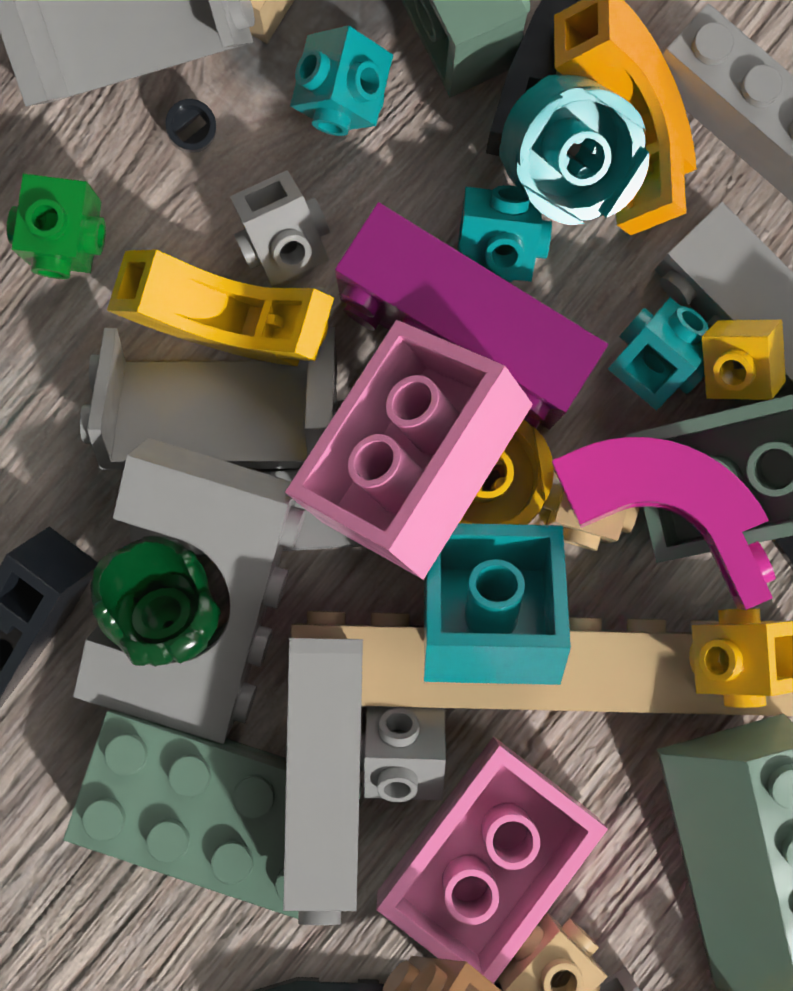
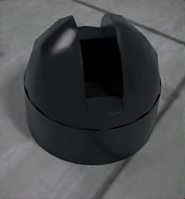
[165,99,216,153]

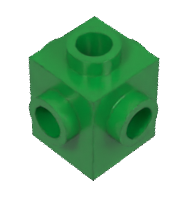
[7,174,106,279]

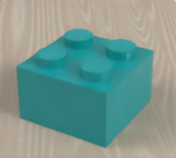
[424,523,571,685]

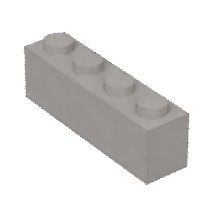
[663,3,793,203]
[654,202,793,397]

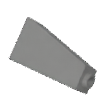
[283,638,363,925]

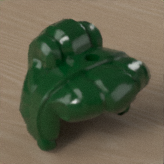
[90,536,221,667]

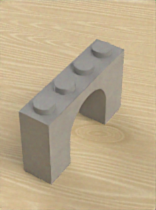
[73,438,305,744]

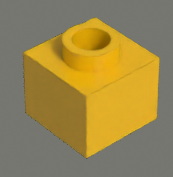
[702,319,786,400]

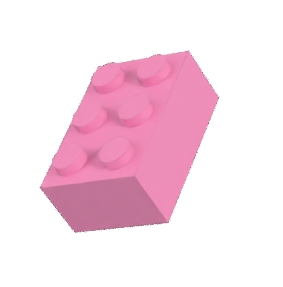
[285,320,533,579]
[376,736,608,984]

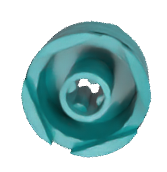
[499,75,649,225]

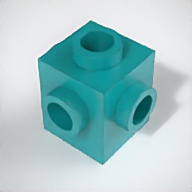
[290,25,393,136]
[457,185,552,282]
[608,297,709,411]

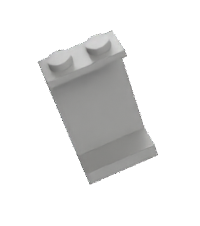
[0,0,255,107]
[80,327,338,470]

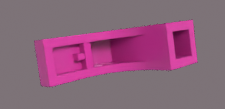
[552,437,776,610]

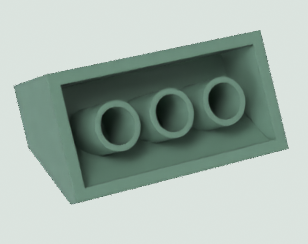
[657,714,793,991]

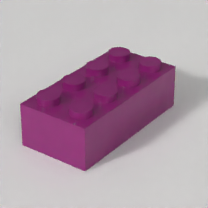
[335,202,609,430]

